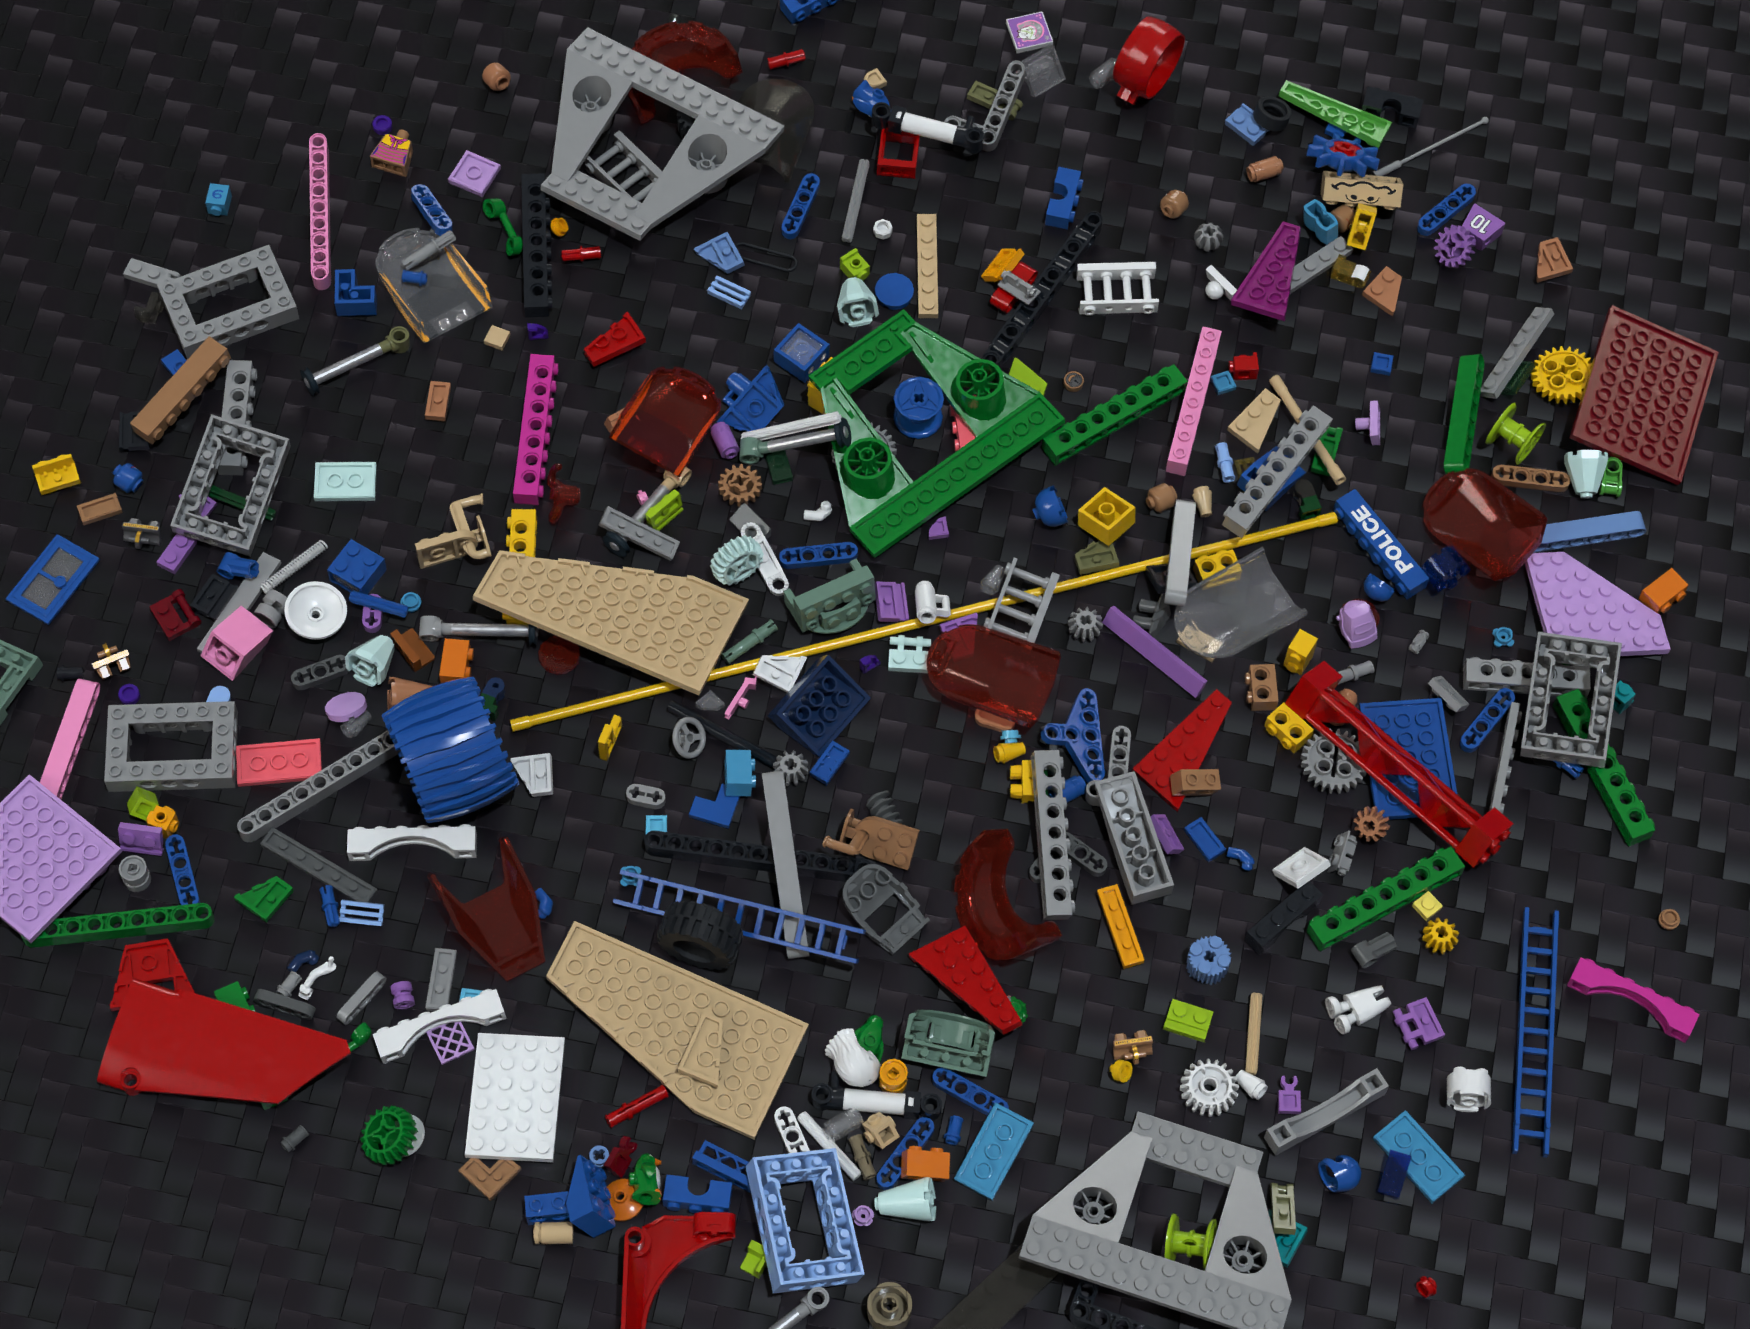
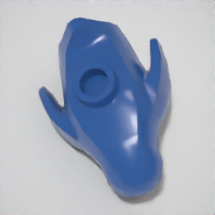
[852,80,890,117]

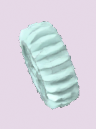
[710,535,764,585]

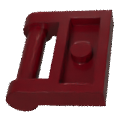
[149,589,201,641]

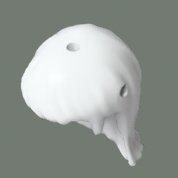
[825,1028,880,1087]

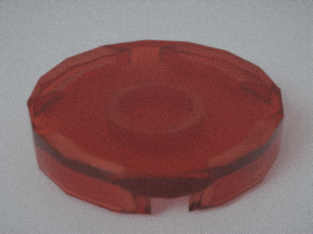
[538,635,580,675]

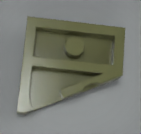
[1074,540,1119,575]

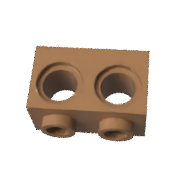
[1245,664,1279,711]
[1170,769,1221,796]

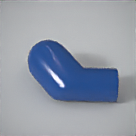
[1227,847,1255,871]
[533,888,553,919]

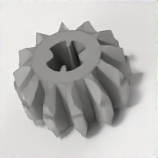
[1068,606,1103,642]
[773,750,808,787]

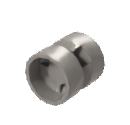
[253,589,287,628]
[119,855,151,892]

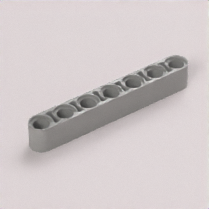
[1164,499,1196,607]

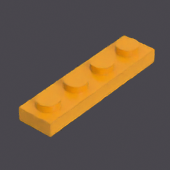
[1097,884,1145,969]

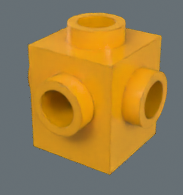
[146,805,179,839]

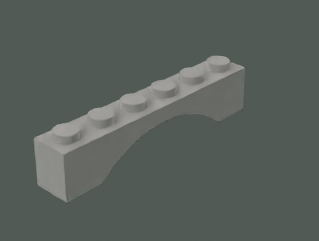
[1264,1068,1389,1156]

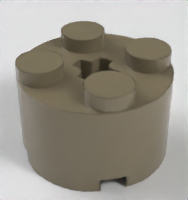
[867,1282,912,1329]

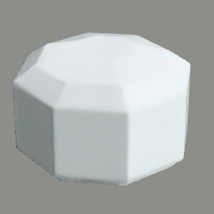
[873,219,893,240]

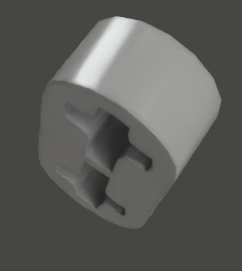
[626,784,666,809]

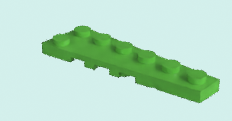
[1279,80,1392,148]

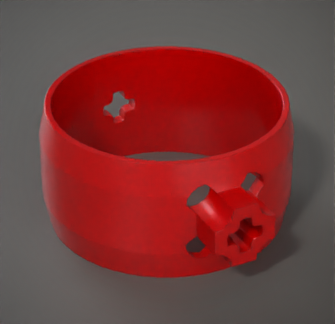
[1113,16,1185,105]

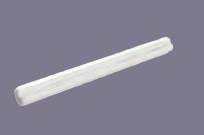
[740,412,842,441]

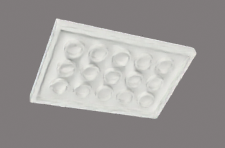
[465,1033,565,1162]

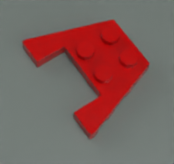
[110,938,195,1011]

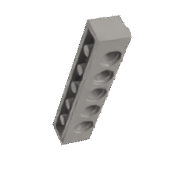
[218,360,257,475]
[1463,657,1591,698]

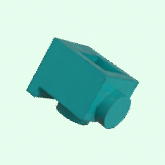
[1613,680,1636,714]

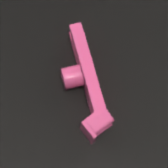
[724,677,757,720]

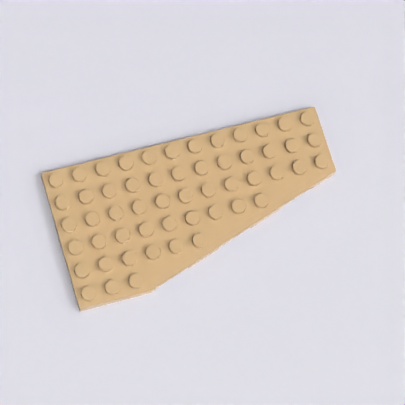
[546,921,809,1140]

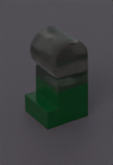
[1293,479,1322,521]

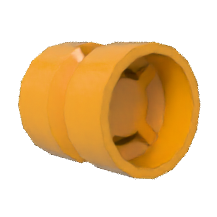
[879,1059,908,1093]

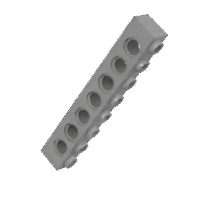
[1222,405,1333,538]
[1031,750,1075,920]

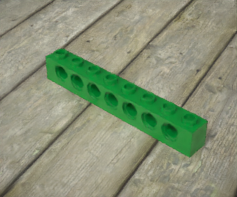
[1042,364,1188,466]
[1553,689,1655,847]
[1307,846,1465,952]

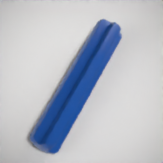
[349,590,409,617]

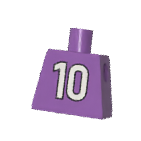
[1460,204,1505,250]

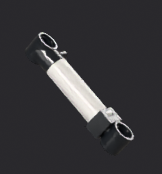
[872,102,984,154]
[811,1070,942,1121]

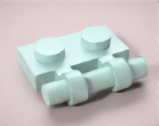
[888,635,931,673]

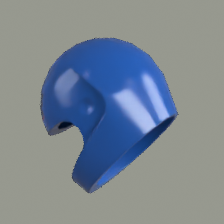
[1318,1155,1362,1192]

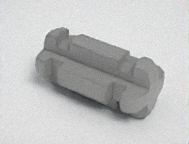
[1409,630,1429,654]

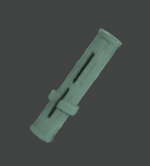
[721,619,778,665]

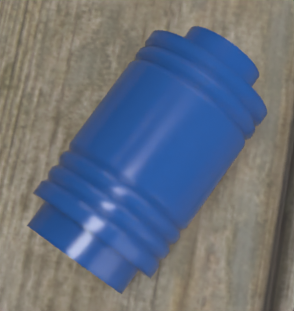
[1048,775,1087,803]

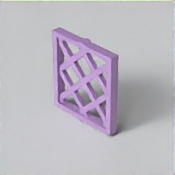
[426,1022,474,1065]

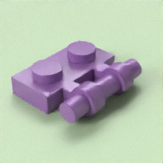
[1393,997,1445,1050]

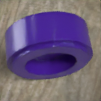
[372,115,392,135]
[118,684,140,705]

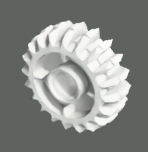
[1180,1058,1239,1117]

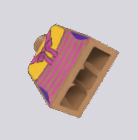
[370,129,413,177]

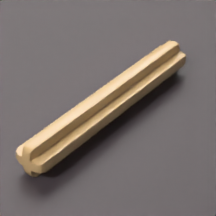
[1245,993,1262,1075]

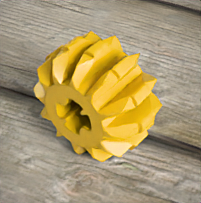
[1422,917,1459,955]

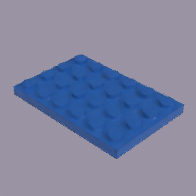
[1359,698,1457,820]

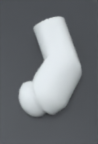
[804,501,832,521]

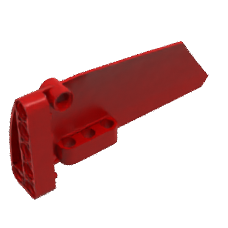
[97,978,351,1104]

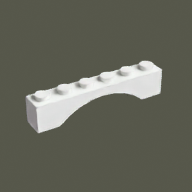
[347,824,477,861]
[373,989,507,1064]

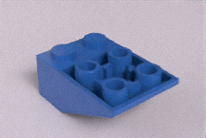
[1237,446,1306,511]
[566,1155,616,1238]

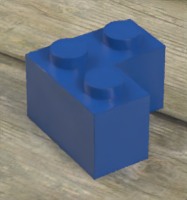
[334,269,377,316]

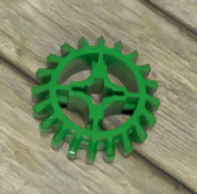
[360,1105,418,1165]

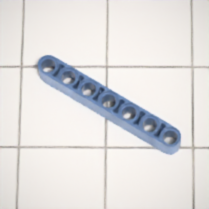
[1506,511,1646,555]

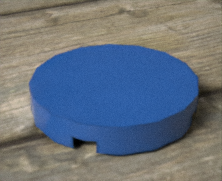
[875,273,914,310]

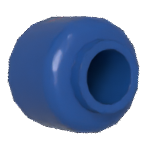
[112,463,144,493]

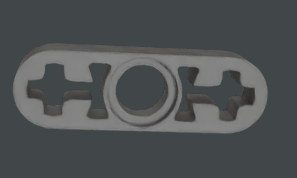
[336,971,386,1025]

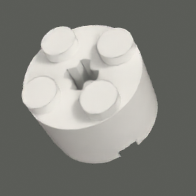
[1447,1067,1491,1112]

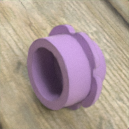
[852,1205,874,1226]

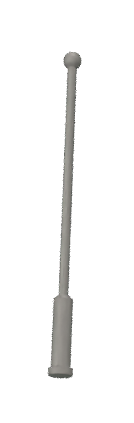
[1371,117,1489,176]

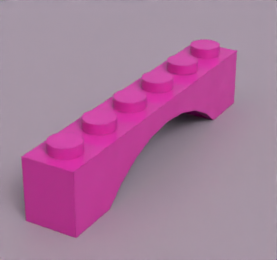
[1567,957,1700,1043]

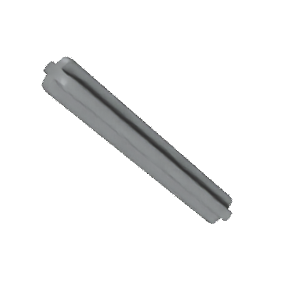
[842,159,869,243]

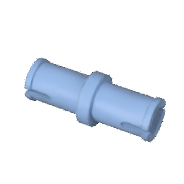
[1215,442,1235,483]

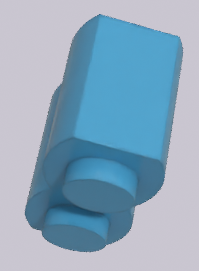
[1303,199,1338,244]

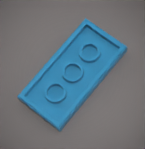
[954,1102,1034,1201]
[1373,1110,1465,1204]

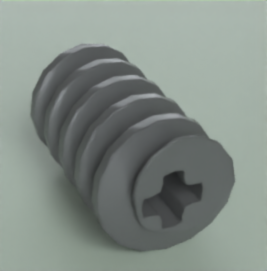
[866,791,903,824]

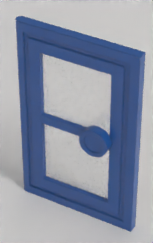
[5,534,100,625]

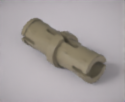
[848,1134,877,1180]

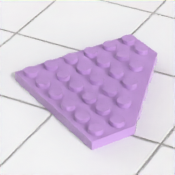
[1523,552,1671,656]
[0,774,122,943]

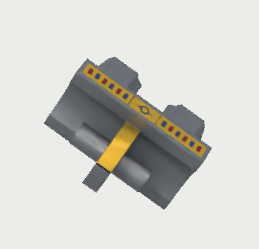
[122,518,161,549]

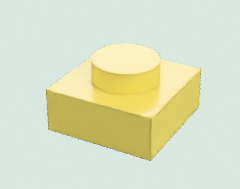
[1412,891,1443,921]

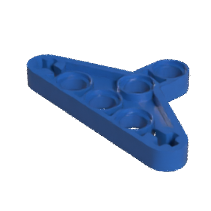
[1041,688,1105,783]

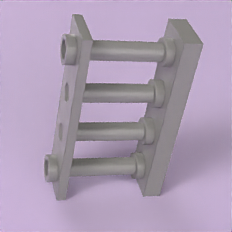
[584,130,662,201]
[982,558,1060,654]

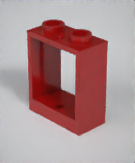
[877,127,920,179]

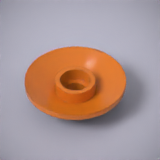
[607,1179,643,1221]

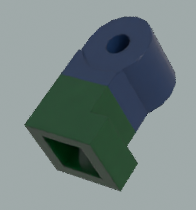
[480,677,505,722]

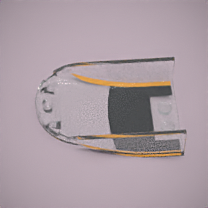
[375,228,492,343]

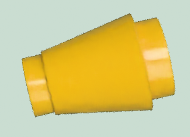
[993,742,1026,764]

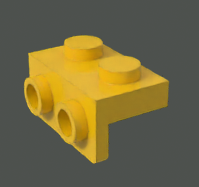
[32,454,81,495]

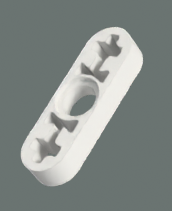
[774,1107,810,1153]

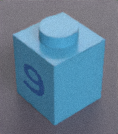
[205,183,232,216]

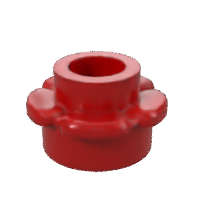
[1416,1276,1437,1298]

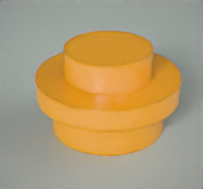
[550,218,568,237]

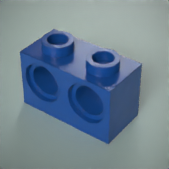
[524,1191,570,1225]

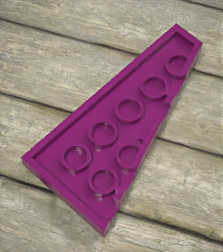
[1231,222,1301,321]

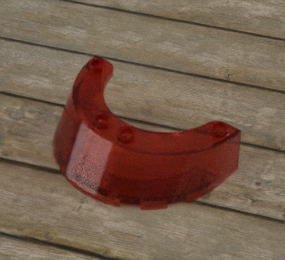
[627,21,742,124]
[954,829,1062,960]

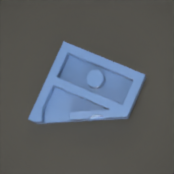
[694,232,745,274]

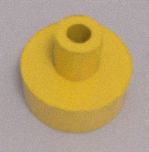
[1109,1059,1133,1083]

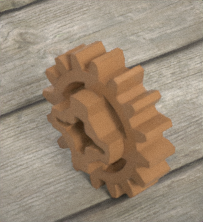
[718,464,762,507]

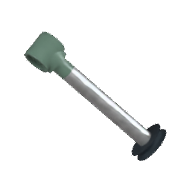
[739,417,852,464]

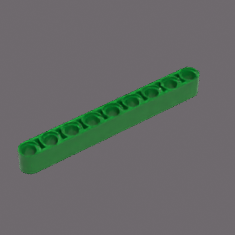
[20,903,215,947]

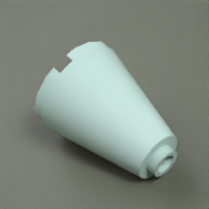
[875,1177,936,1222]

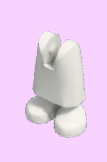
[1325,985,1391,1035]

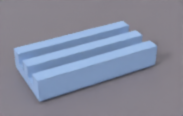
[707,276,751,310]
[339,899,385,926]

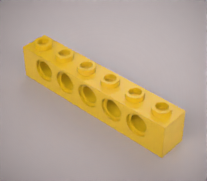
[502,509,537,625]

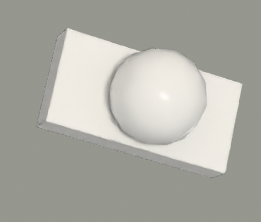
[1205,265,1237,300]

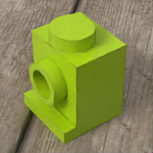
[840,248,870,281]

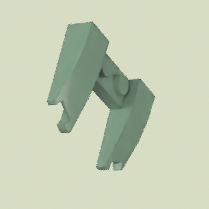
[0,640,43,725]

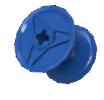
[893,377,944,439]

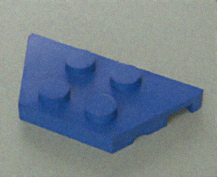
[717,365,784,431]

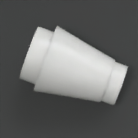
[1236,1070,1268,1100]

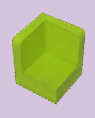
[127,786,159,821]
[740,1240,767,1279]

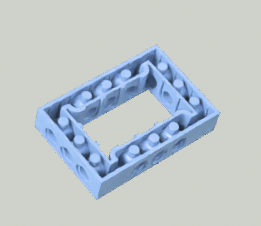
[746,1148,864,1294]

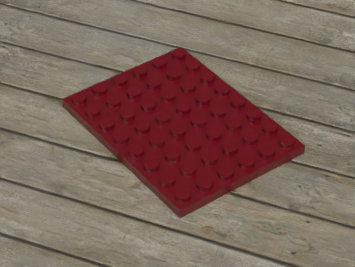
[1569,305,1719,485]

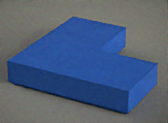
[689,784,740,829]

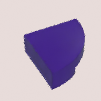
[527,323,549,340]
[859,655,880,674]

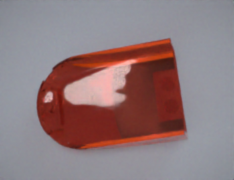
[609,366,721,477]

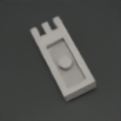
[123,258,181,288]

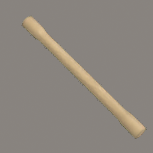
[1269,375,1346,485]

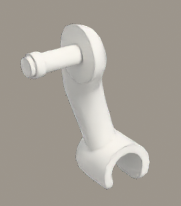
[298,956,336,1000]

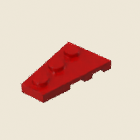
[584,311,646,367]

